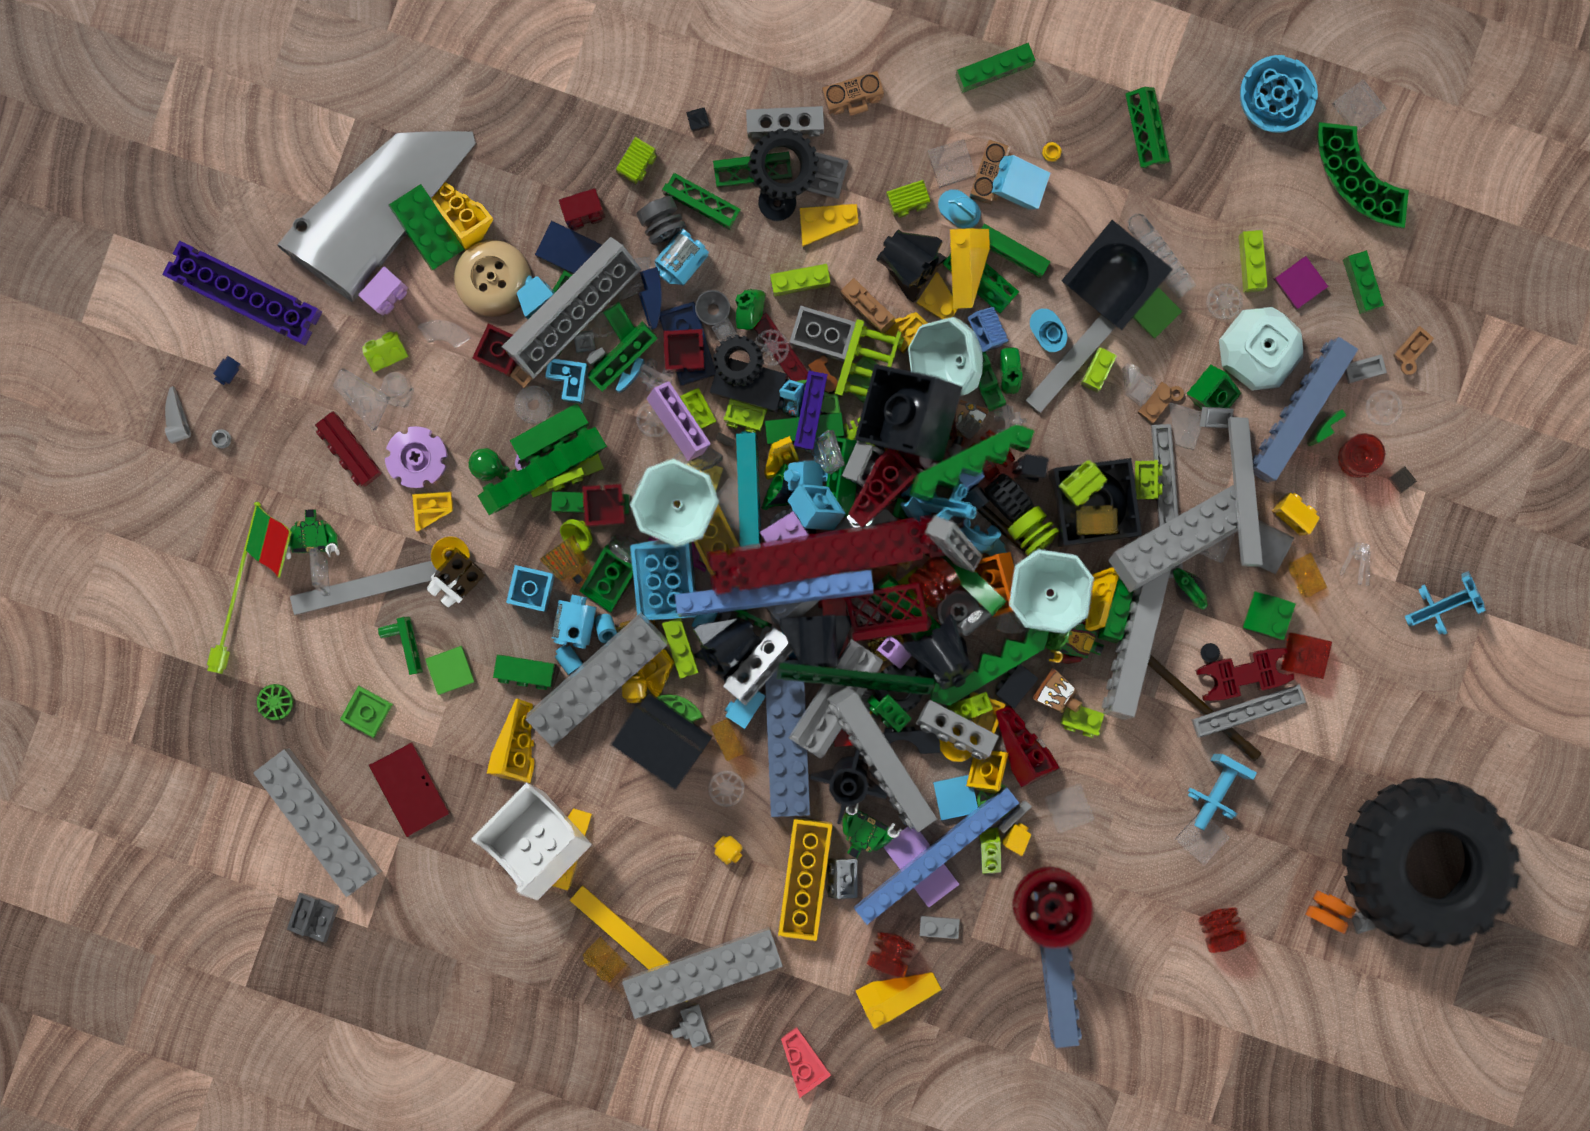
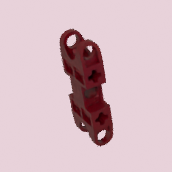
[1195,648,1295,701]

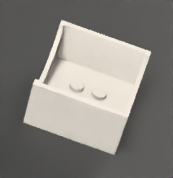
[472,782,592,900]

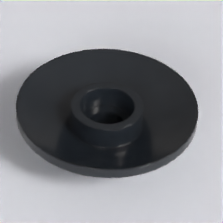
[758,193,797,221]

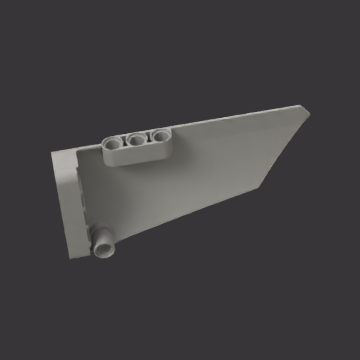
[277,131,476,302]

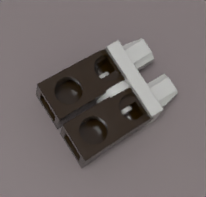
[427,548,485,608]

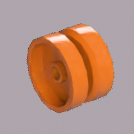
[1305,890,1356,934]

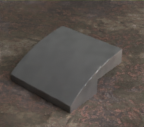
[806,152,849,199]
[1259,520,1294,574]
[287,893,339,943]

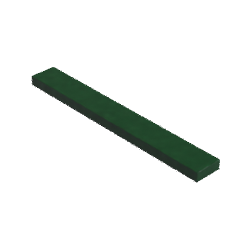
[776,663,934,695]

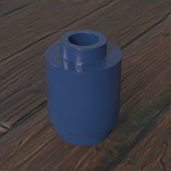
[213,355,241,385]

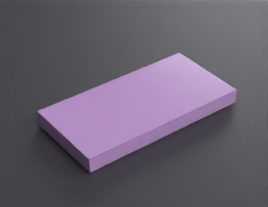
[884,826,960,908]

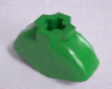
[735,289,766,330]
[1000,348,1023,394]

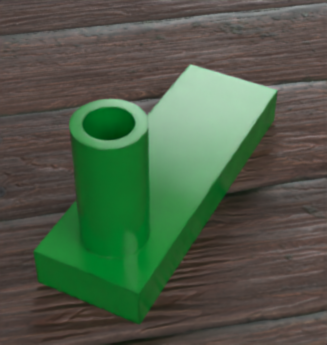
[378,616,423,675]

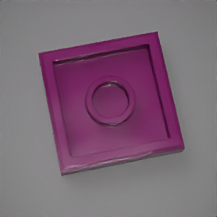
[1274,256,1329,310]

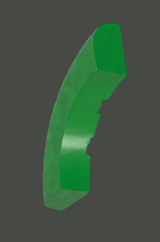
[1317,122,1409,229]

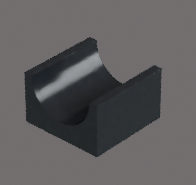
[610,692,713,790]

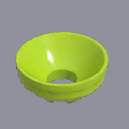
[560,519,592,552]

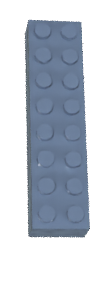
[1252,337,1358,483]
[765,660,810,817]
[1034,884,1082,1048]

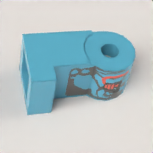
[779,380,804,417]

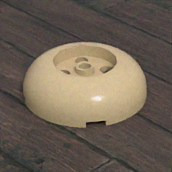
[454,240,531,317]

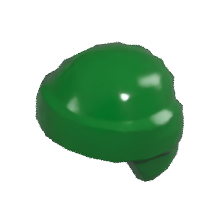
[469,448,509,481]

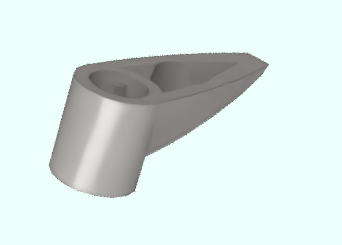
[165,386,191,444]

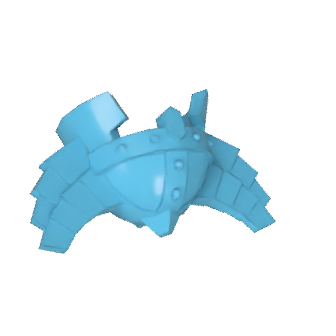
[959,518,1007,556]

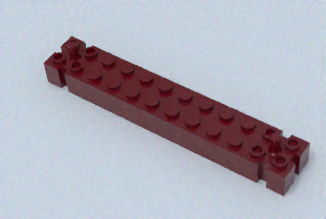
[707,514,945,595]

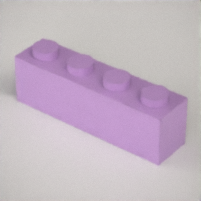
[647,381,711,461]

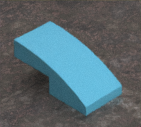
[616,357,645,393]

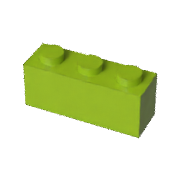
[1239,230,1267,293]
[770,264,831,297]
[662,618,699,679]

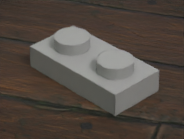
[919,916,960,939]

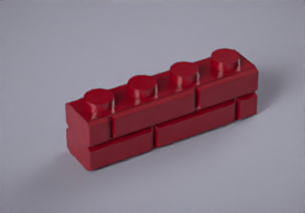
[315,411,383,487]

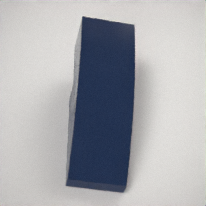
[638,267,662,329]

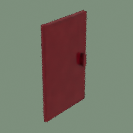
[369,742,450,837]

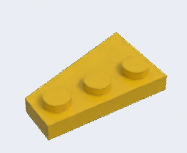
[800,204,858,247]
[1085,567,1119,631]

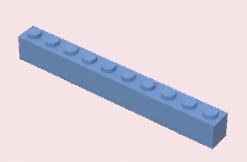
[675,570,874,617]
[854,786,1019,925]

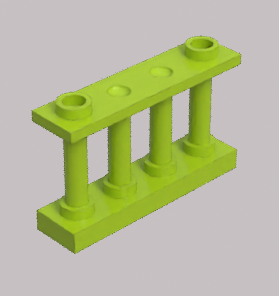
[835,319,904,397]

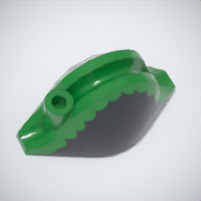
[761,463,793,510]
[1173,567,1208,610]

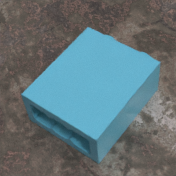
[992,155,1051,210]

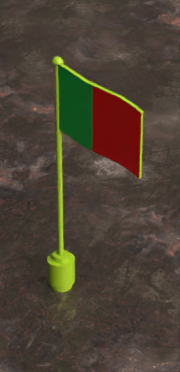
[207,502,291,674]

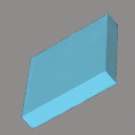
[933,775,978,820]

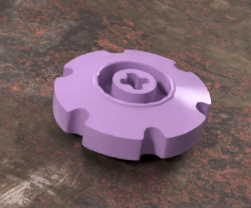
[385,426,448,489]

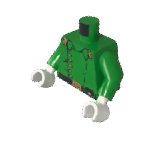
[286,509,340,559]
[842,803,902,858]

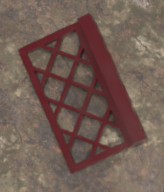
[845,582,932,641]

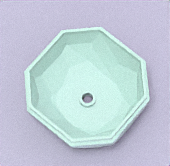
[1219,307,1303,391]
[908,317,983,396]
[630,459,719,547]
[1009,550,1094,634]

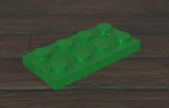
[388,184,464,271]

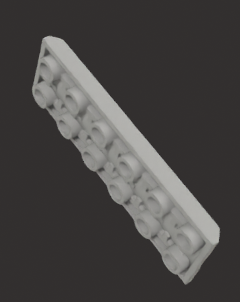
[789,639,883,759]

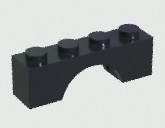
[1012,454,1049,483]
[882,727,940,754]

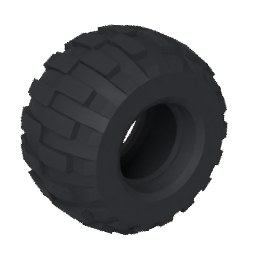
[1342,777,1521,948]

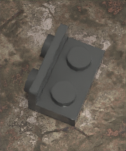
[826,858,857,899]

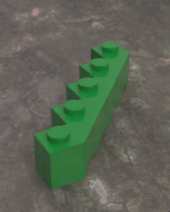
[910,424,1035,501]
[478,427,607,515]
[930,628,1049,705]

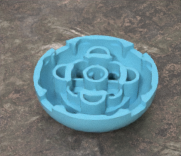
[1240,55,1318,133]

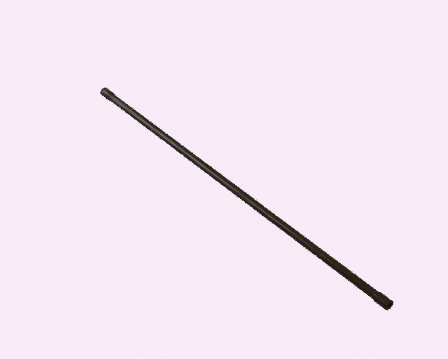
[977,505,1262,761]

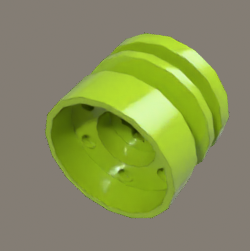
[1007,506,1060,556]

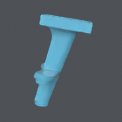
[901,483,977,521]
[1405,571,1486,635]
[1188,754,1257,831]

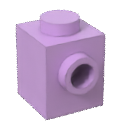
[877,636,912,669]

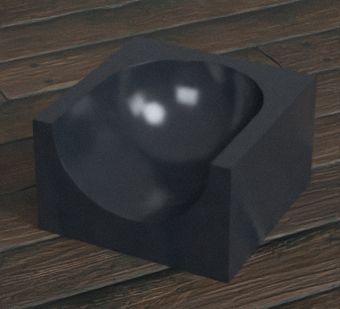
[1061,220,1173,331]
[854,364,963,462]
[1048,458,1142,547]

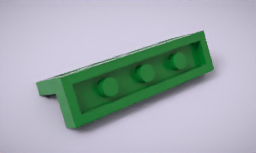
[1125,86,1170,168]
[713,151,792,188]
[662,173,741,230]
[981,223,1051,279]
[943,254,1019,314]

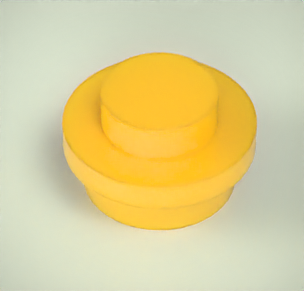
[1042,142,1061,162]

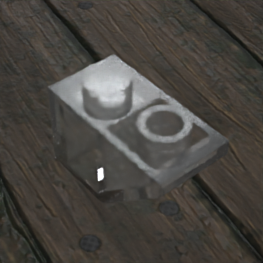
[1122,363,1158,407]

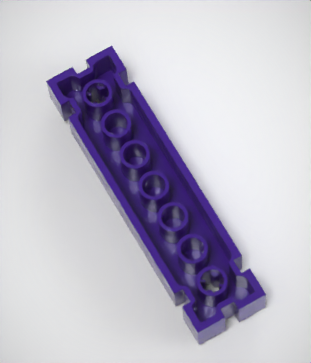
[162,240,322,346]

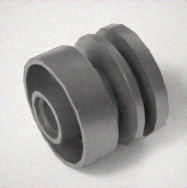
[636,196,686,244]

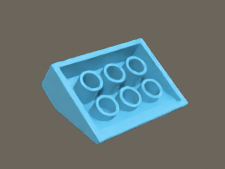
[630,540,696,620]

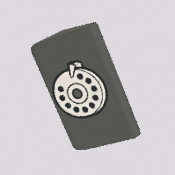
[958,606,996,636]

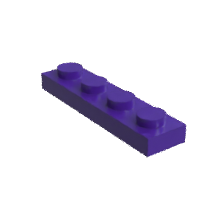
[794,371,828,450]

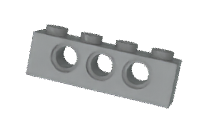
[746,106,824,139]
[925,516,983,572]
[723,627,793,706]
[916,700,999,760]

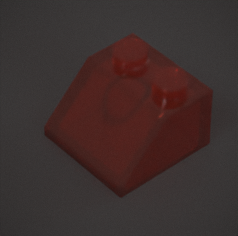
[1280,632,1332,679]

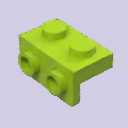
[362,331,408,373]
[723,399,767,433]
[1135,460,1163,500]

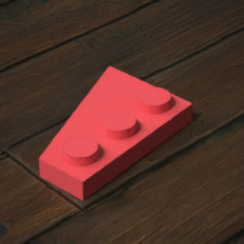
[781,1027,831,1098]

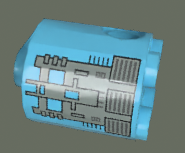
[654,229,709,286]
[551,595,597,649]

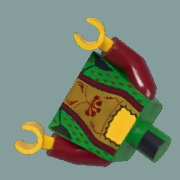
[1049,619,1104,664]

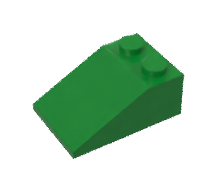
[580,540,634,612]

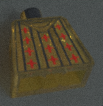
[540,535,587,585]

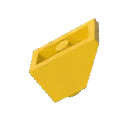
[1001,822,1031,856]

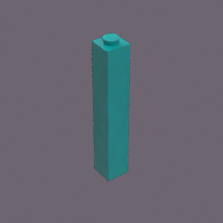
[736,430,762,546]

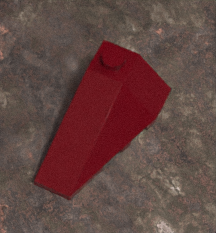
[848,449,918,528]
[995,706,1059,788]

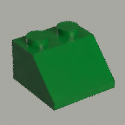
[1186,364,1242,410]
[1242,591,1296,640]

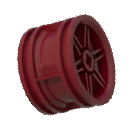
[1012,866,1094,948]

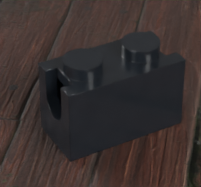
[994,664,1039,709]

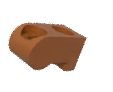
[808,355,838,393]

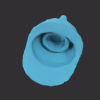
[938,189,981,229]
[1030,308,1068,352]

